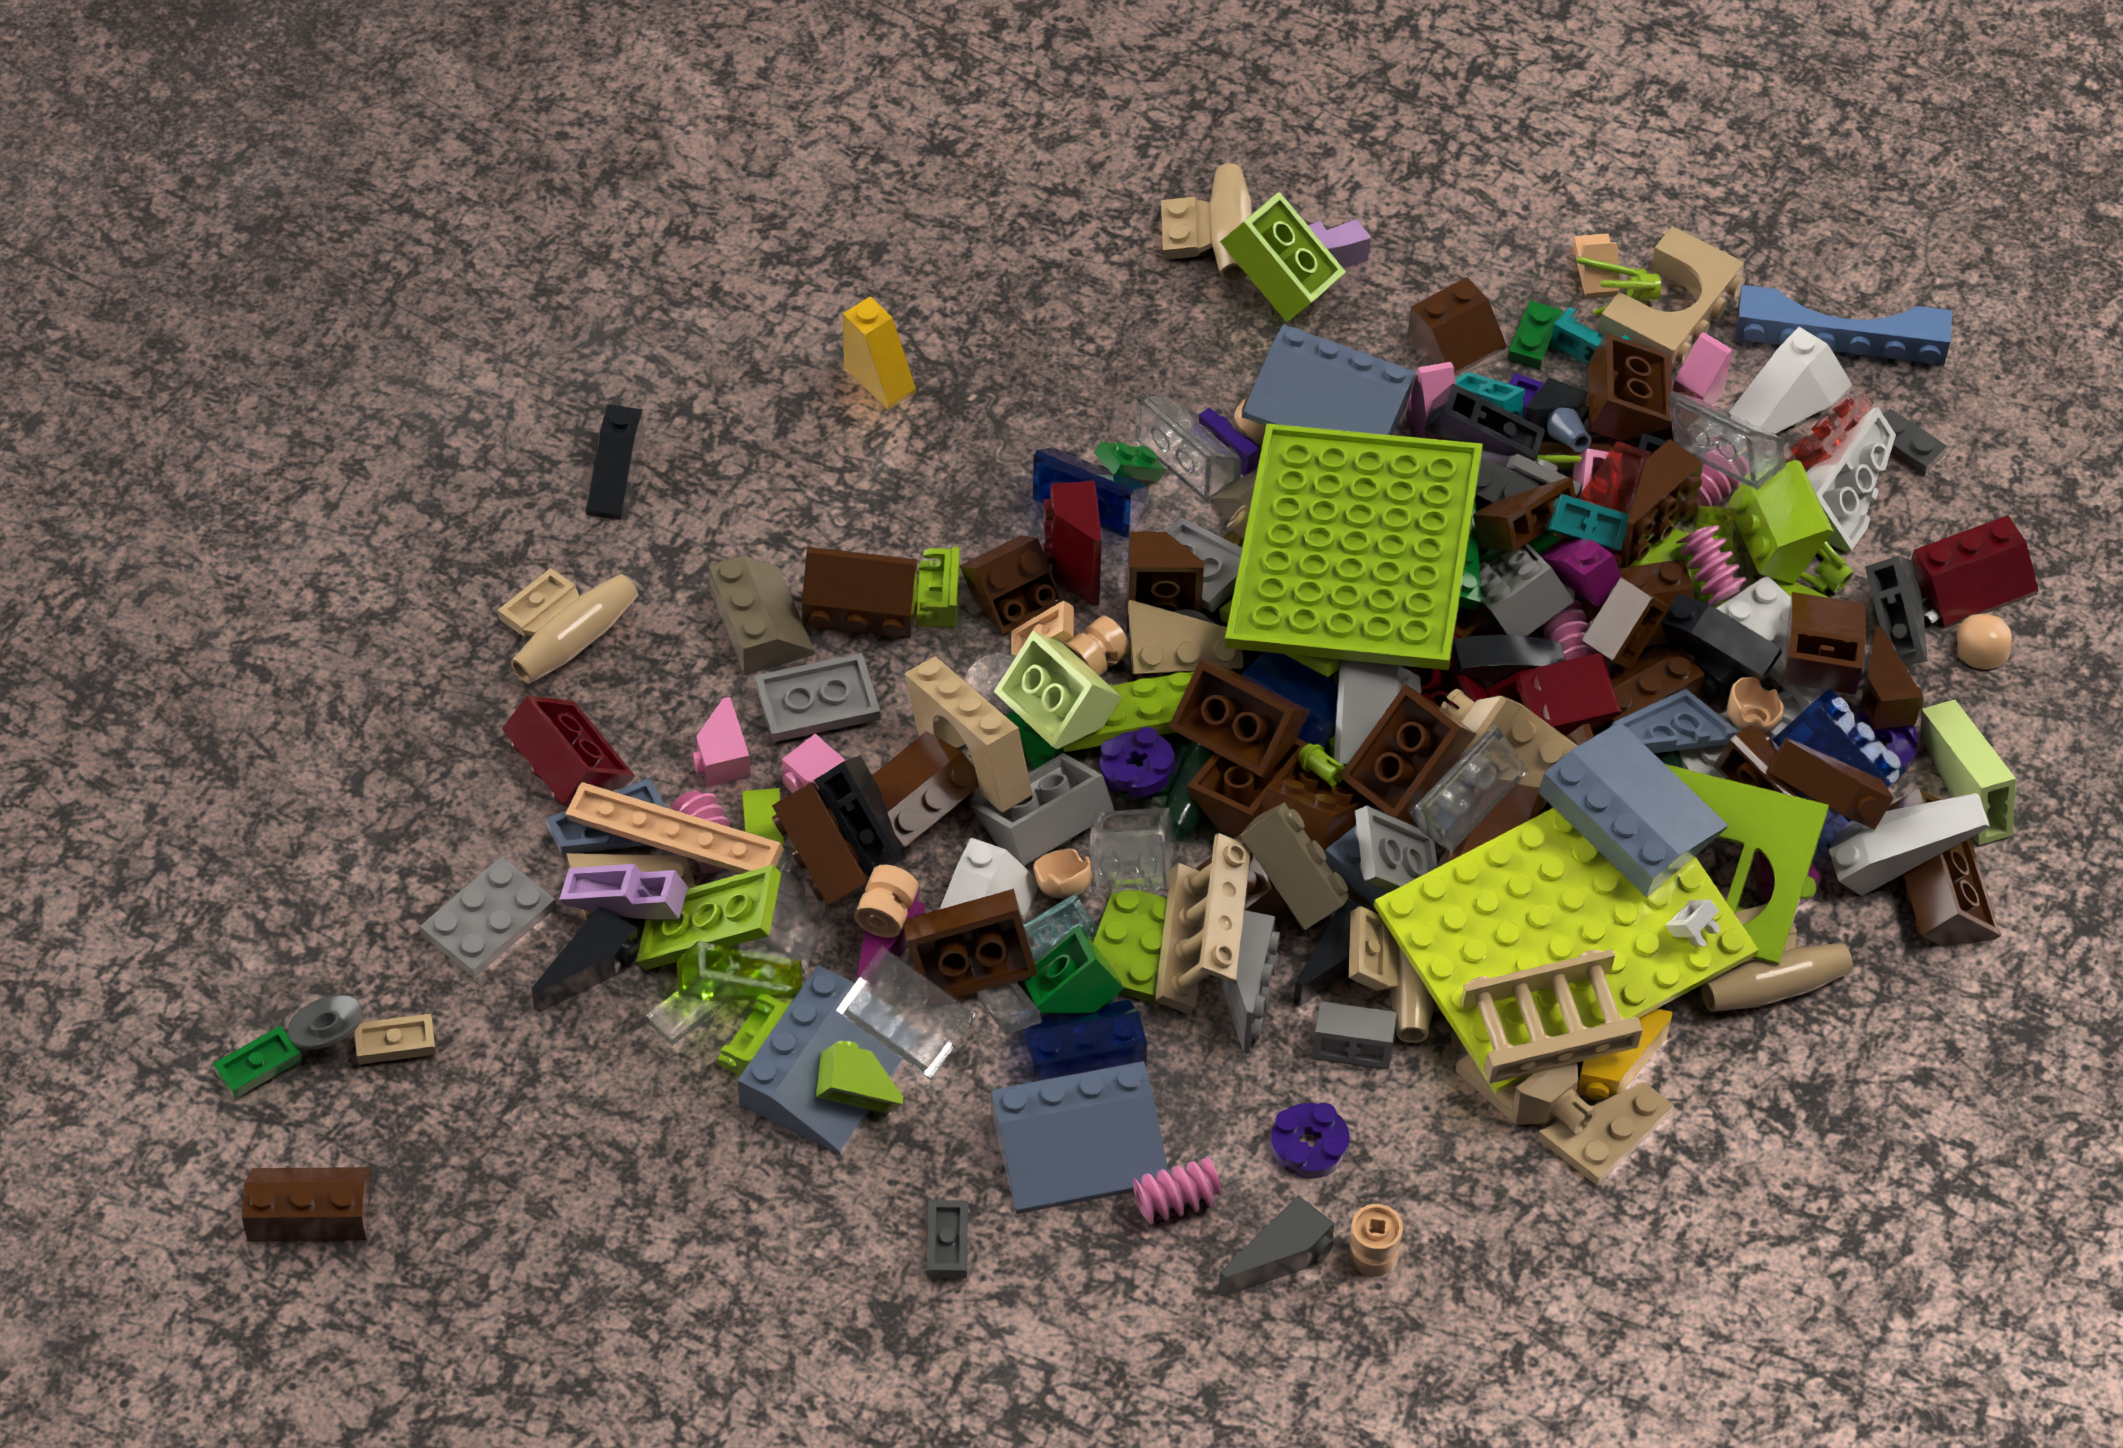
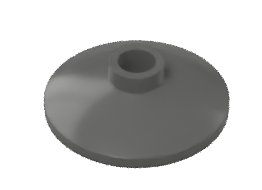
[287,995,363,1049]

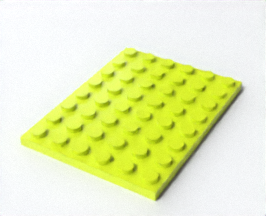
[1374,808,1759,1094]

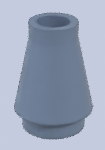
[1547,408,1591,452]

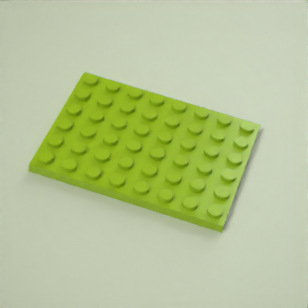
[1225,423,1482,670]

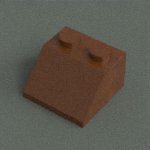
[1408,277,1506,376]

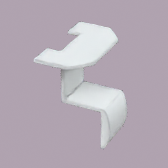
[1922,598,1940,623]

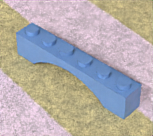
[1735,285,1952,365]

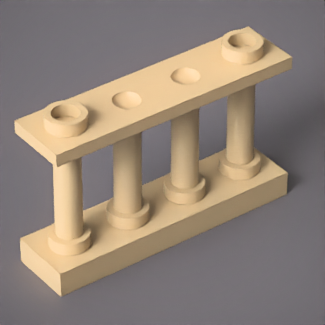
[1155,833,1251,1014]
[1460,949,1643,1084]

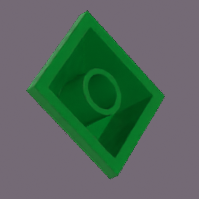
[1023,925,1124,1013]

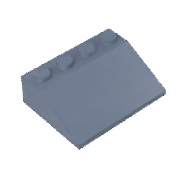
[1242,324,1417,435]
[1538,722,1728,898]
[738,965,919,1155]
[991,1061,1169,1214]

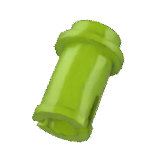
[1298,744,1346,786]

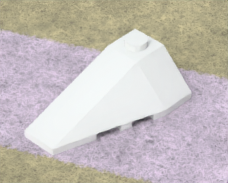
[1712,327,1852,455]
[1806,407,1896,552]
[1829,793,1990,896]
[913,838,1040,984]

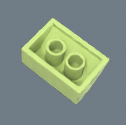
[994,630,1122,749]

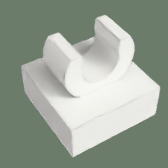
[1665,899,1720,947]

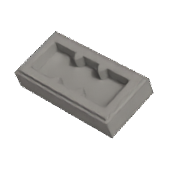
[1505,454,1582,496]

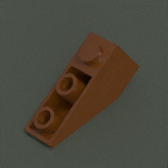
[1861,626,1924,729]

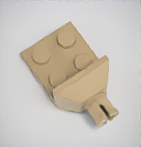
[1441,689,1578,811]
[1455,1053,1596,1134]

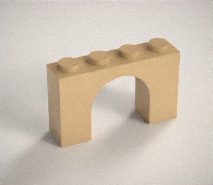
[1598,226,1745,372]
[904,656,1033,813]

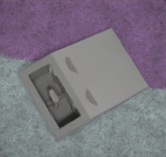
[1479,543,1575,636]
[1219,910,1280,1053]

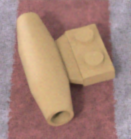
[1161,163,1252,283]
[497,568,638,684]
[1701,904,1853,1012]
[1349,906,1435,1043]

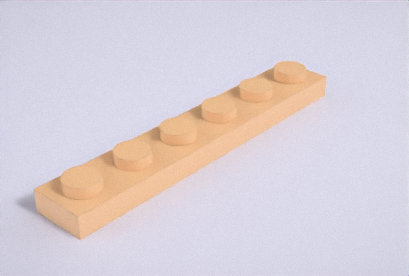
[565,782,784,874]

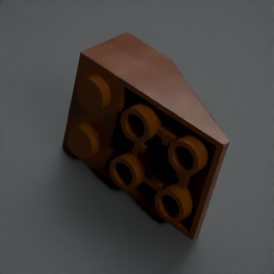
[1621,439,1703,568]
[1782,592,1866,695]
[1258,771,1375,851]

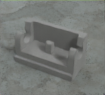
[1312,1001,1397,1069]

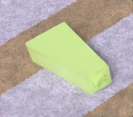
[1920,700,2016,845]

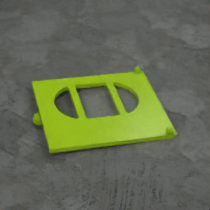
[1665,764,1829,965]

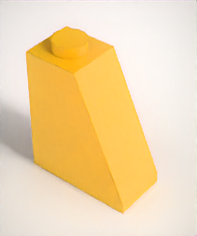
[842,296,916,410]
[1577,1009,1673,1101]

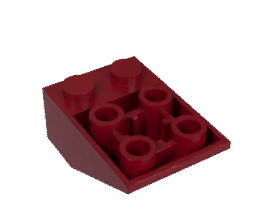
[1488,653,1622,736]

